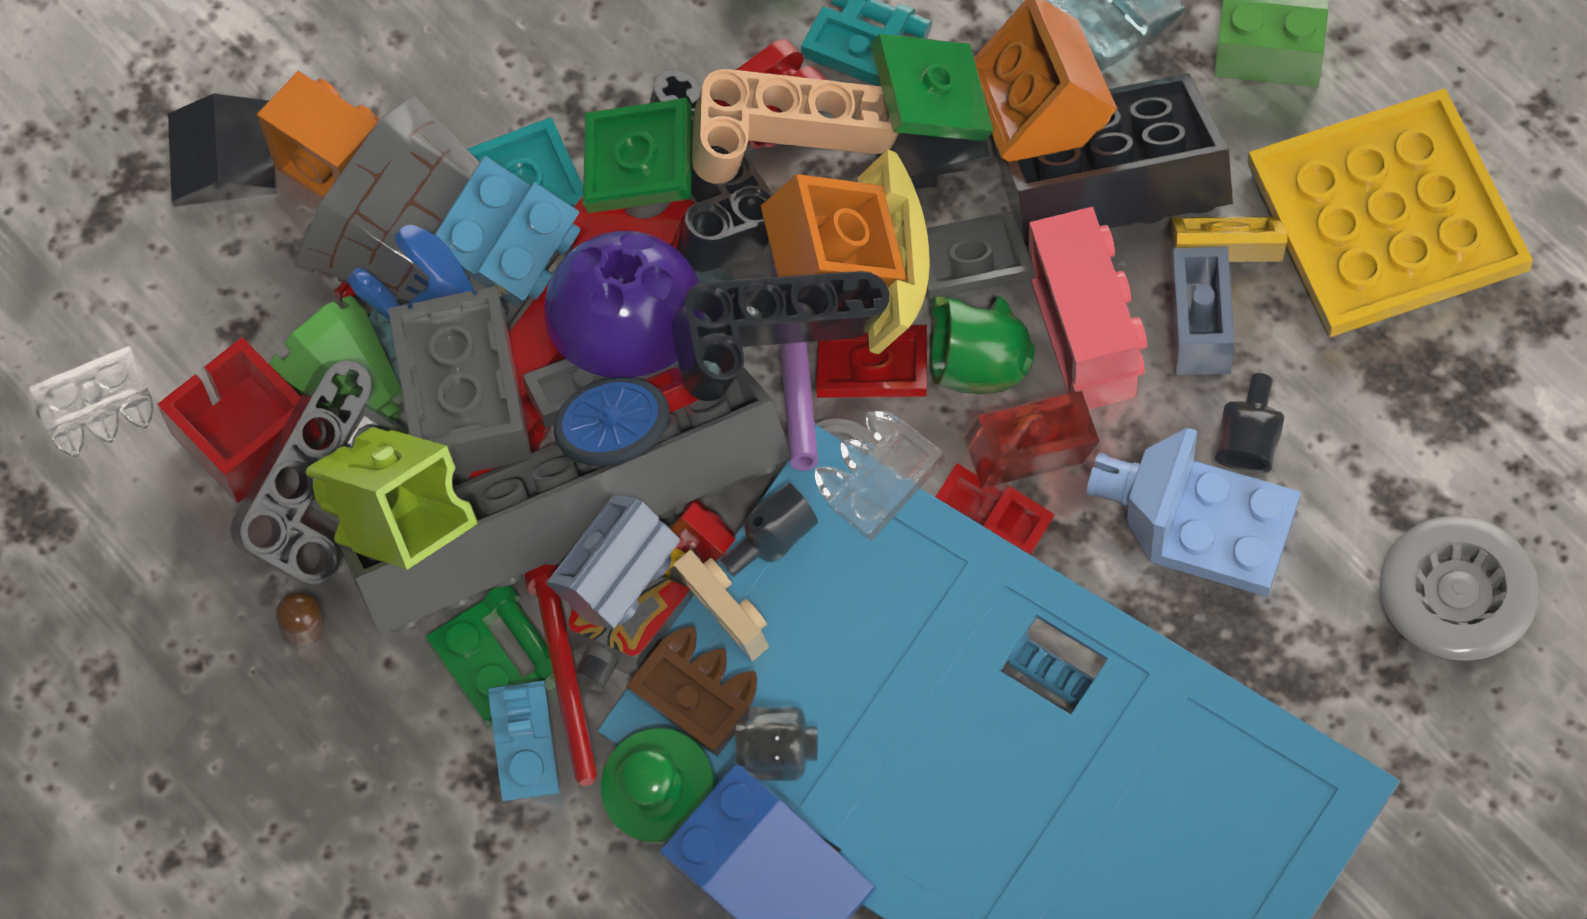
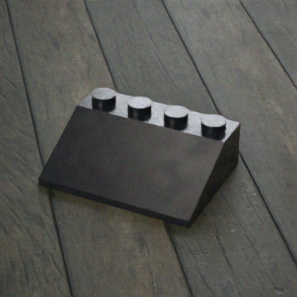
[991,73,1233,246]

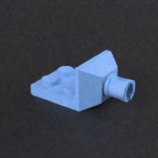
[1087,428,1301,597]

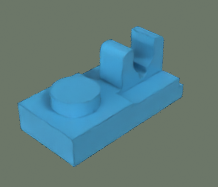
[488,681,561,802]

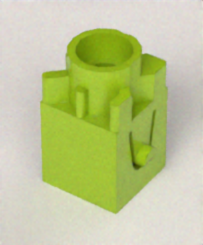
[306,427,478,570]

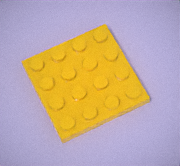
[1247,88,1533,337]

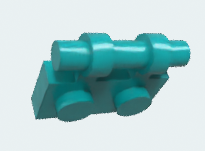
[800,0,932,87]

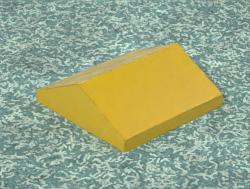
[1171,216,1287,262]

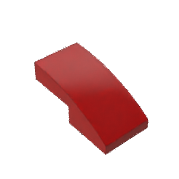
[935,463,1055,555]

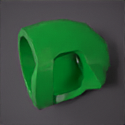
[930,295,1036,395]

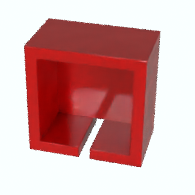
[157,337,321,504]

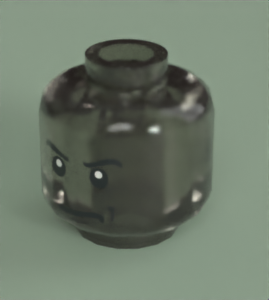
[735,706,818,781]

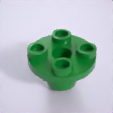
[601,728,717,845]

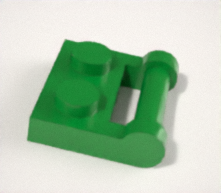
[426,585,555,730]

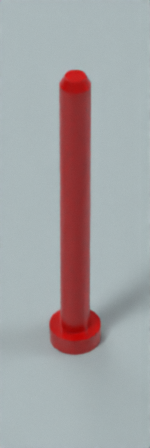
[525,564,597,786]

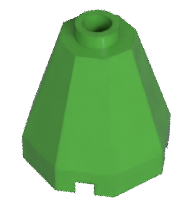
[268,295,403,421]

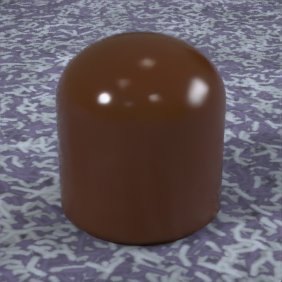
[276,592,324,646]

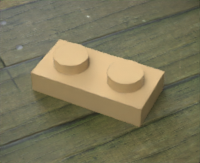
[673,550,769,662]

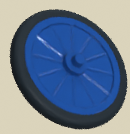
[554,378,670,466]

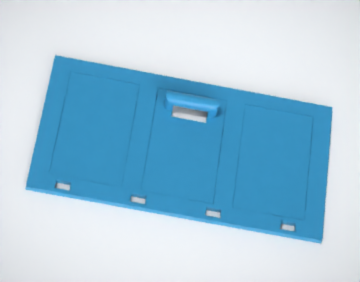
[598,424,1400,919]

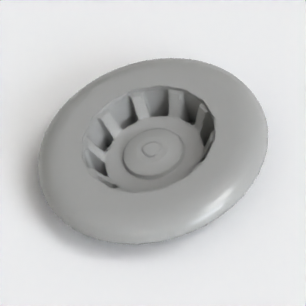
[1380,516,1539,661]

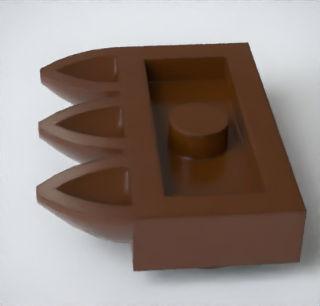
[626,626,757,757]

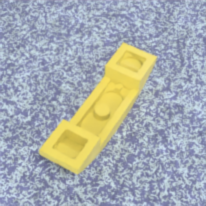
[858,149,930,354]

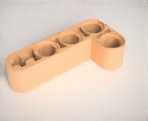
[692,69,899,184]

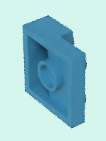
[434,156,580,306]

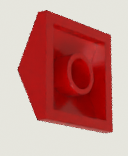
[816,325,927,398]

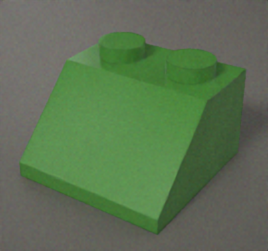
[1214,0,1329,88]

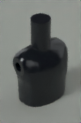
[1215,373,1285,474]
[719,482,818,577]

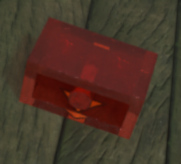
[964,390,1100,489]

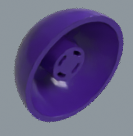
[544,231,705,378]

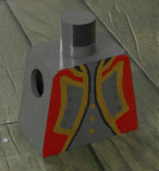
[567,576,692,692]

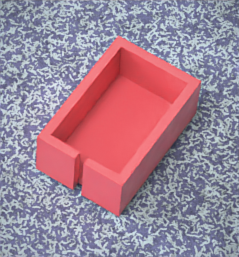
[1029,207,1147,413]

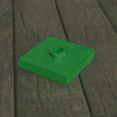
[871,33,994,141]
[583,98,692,213]

